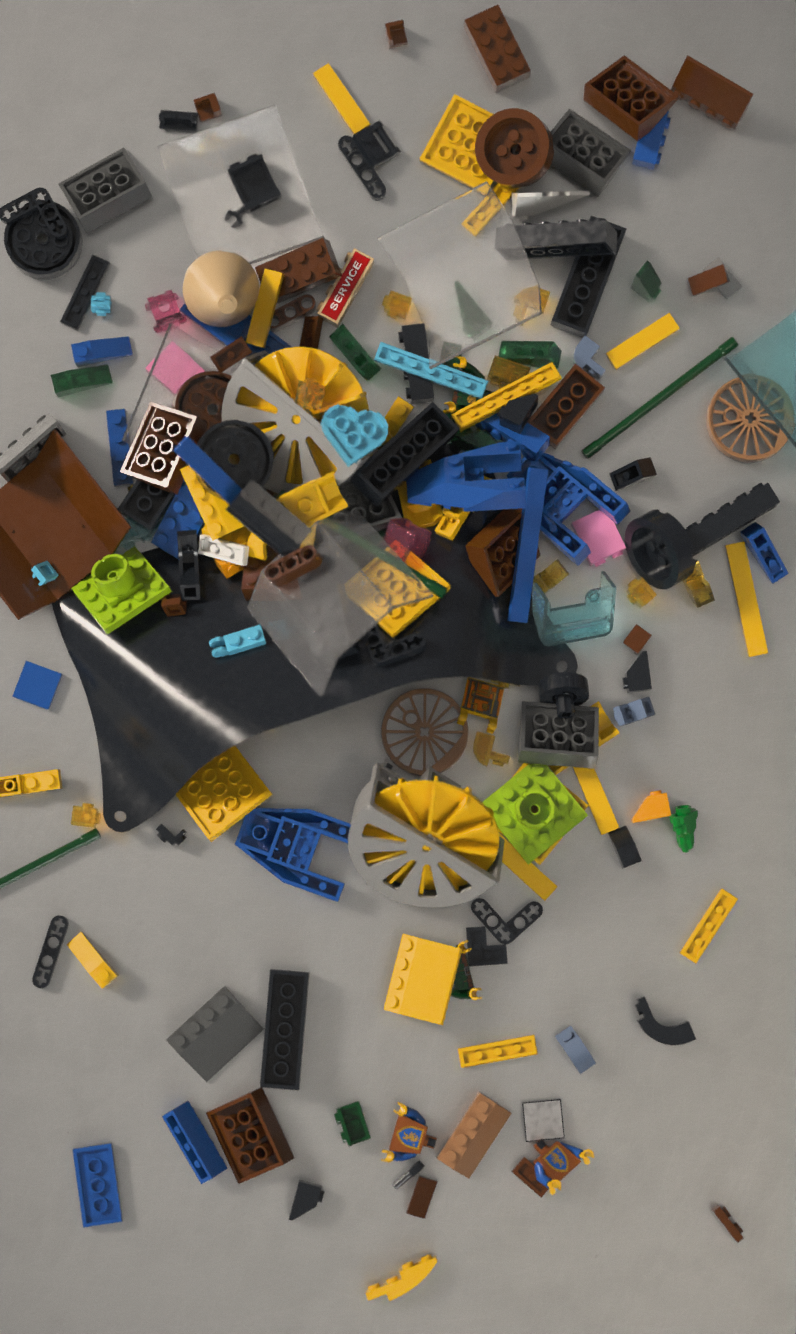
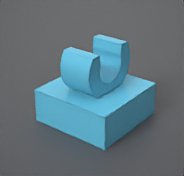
[31,561,59,586]

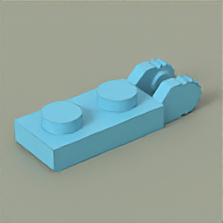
[209,624,266,658]

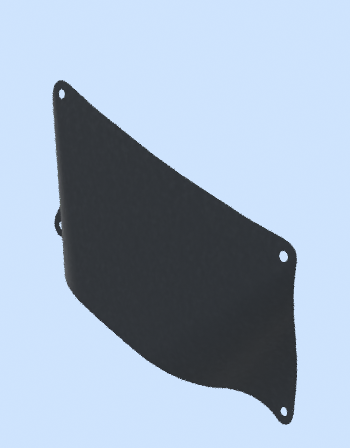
[52,439,578,833]

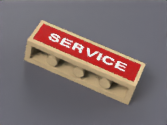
[316,248,374,328]

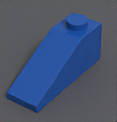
[71,336,133,367]
[740,522,789,584]

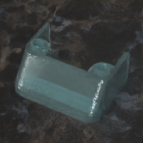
[532,571,617,646]

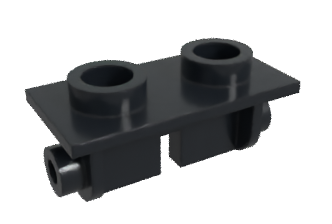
[159,110,198,132]

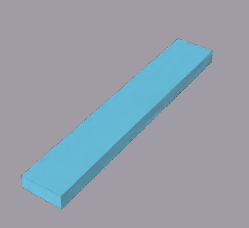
[374,342,488,399]

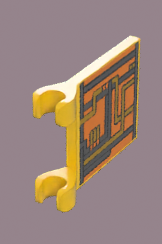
[457,677,504,734]

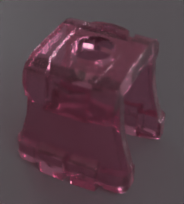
[145,289,187,333]
[380,518,431,563]

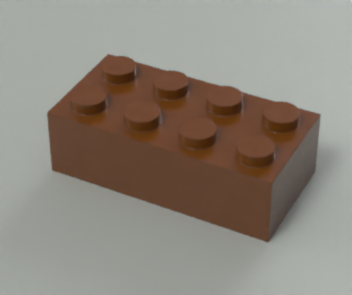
[464,4,531,93]
[255,238,342,304]
[527,364,605,449]

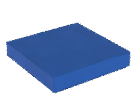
[12,661,63,710]

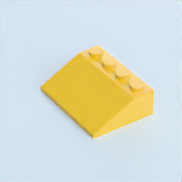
[180,454,244,540]
[384,934,462,1025]

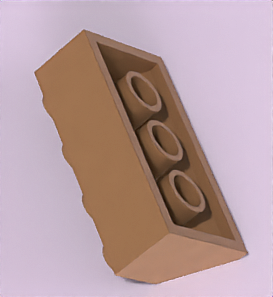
[437,1091,512,1178]

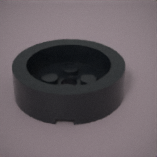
[4,200,82,280]
[194,420,274,499]
[625,509,695,590]

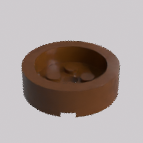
[475,108,554,188]
[172,371,232,433]

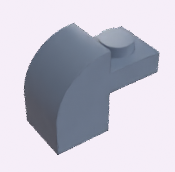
[573,335,606,379]
[613,697,656,726]
[555,1026,596,1074]

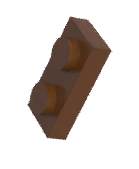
[299,316,324,349]
[210,336,252,372]
[512,1157,549,1198]
[712,1204,744,1243]

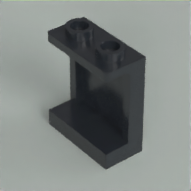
[227,154,281,214]

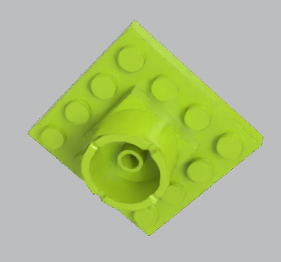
[71,546,172,635]
[482,763,588,865]

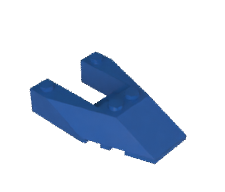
[406,441,526,512]
[506,453,631,566]
[235,808,351,902]

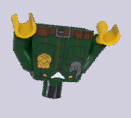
[443,356,493,414]
[451,940,482,1000]

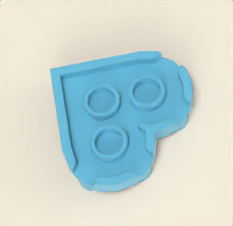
[321,404,388,467]

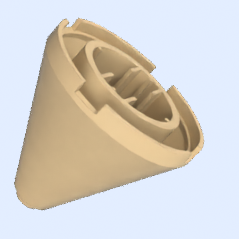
[182,250,259,327]

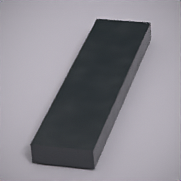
[60,254,110,331]

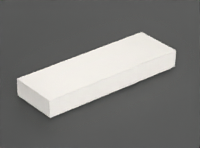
[198,534,249,566]

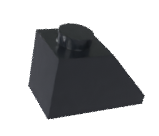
[498,394,538,434]
[609,457,657,491]
[622,651,652,693]
[608,826,642,868]
[289,1180,325,1221]

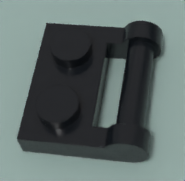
[352,121,401,169]

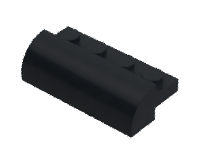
[225,479,312,558]

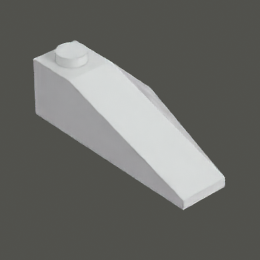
[512,191,590,220]

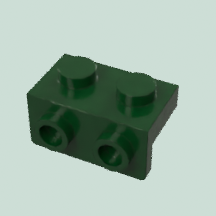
[334,1101,371,1147]

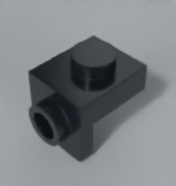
[156,824,187,846]

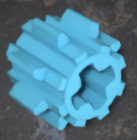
[91,292,111,316]

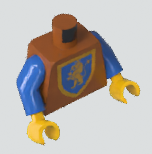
[381,1102,437,1163]
[533,1138,594,1195]

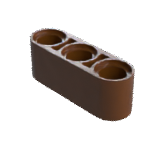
[270,294,316,333]
[265,545,323,587]

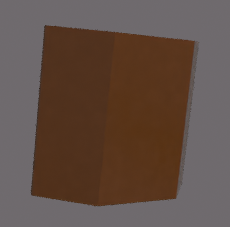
[0,429,131,620]

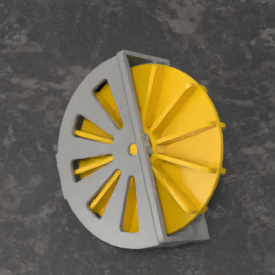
[222,347,379,494]
[348,762,505,908]

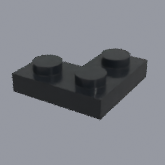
[466,926,508,967]

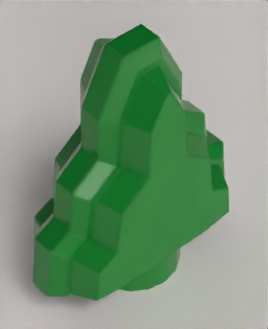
[670,805,698,853]

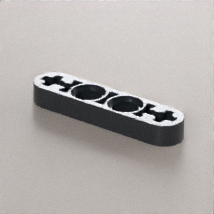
[338,135,386,201]
[32,915,69,988]

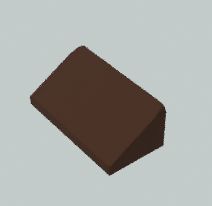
[688,264,730,296]
[406,1175,438,1219]

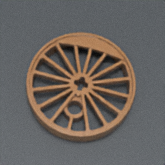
[706,375,794,463]
[381,688,468,776]

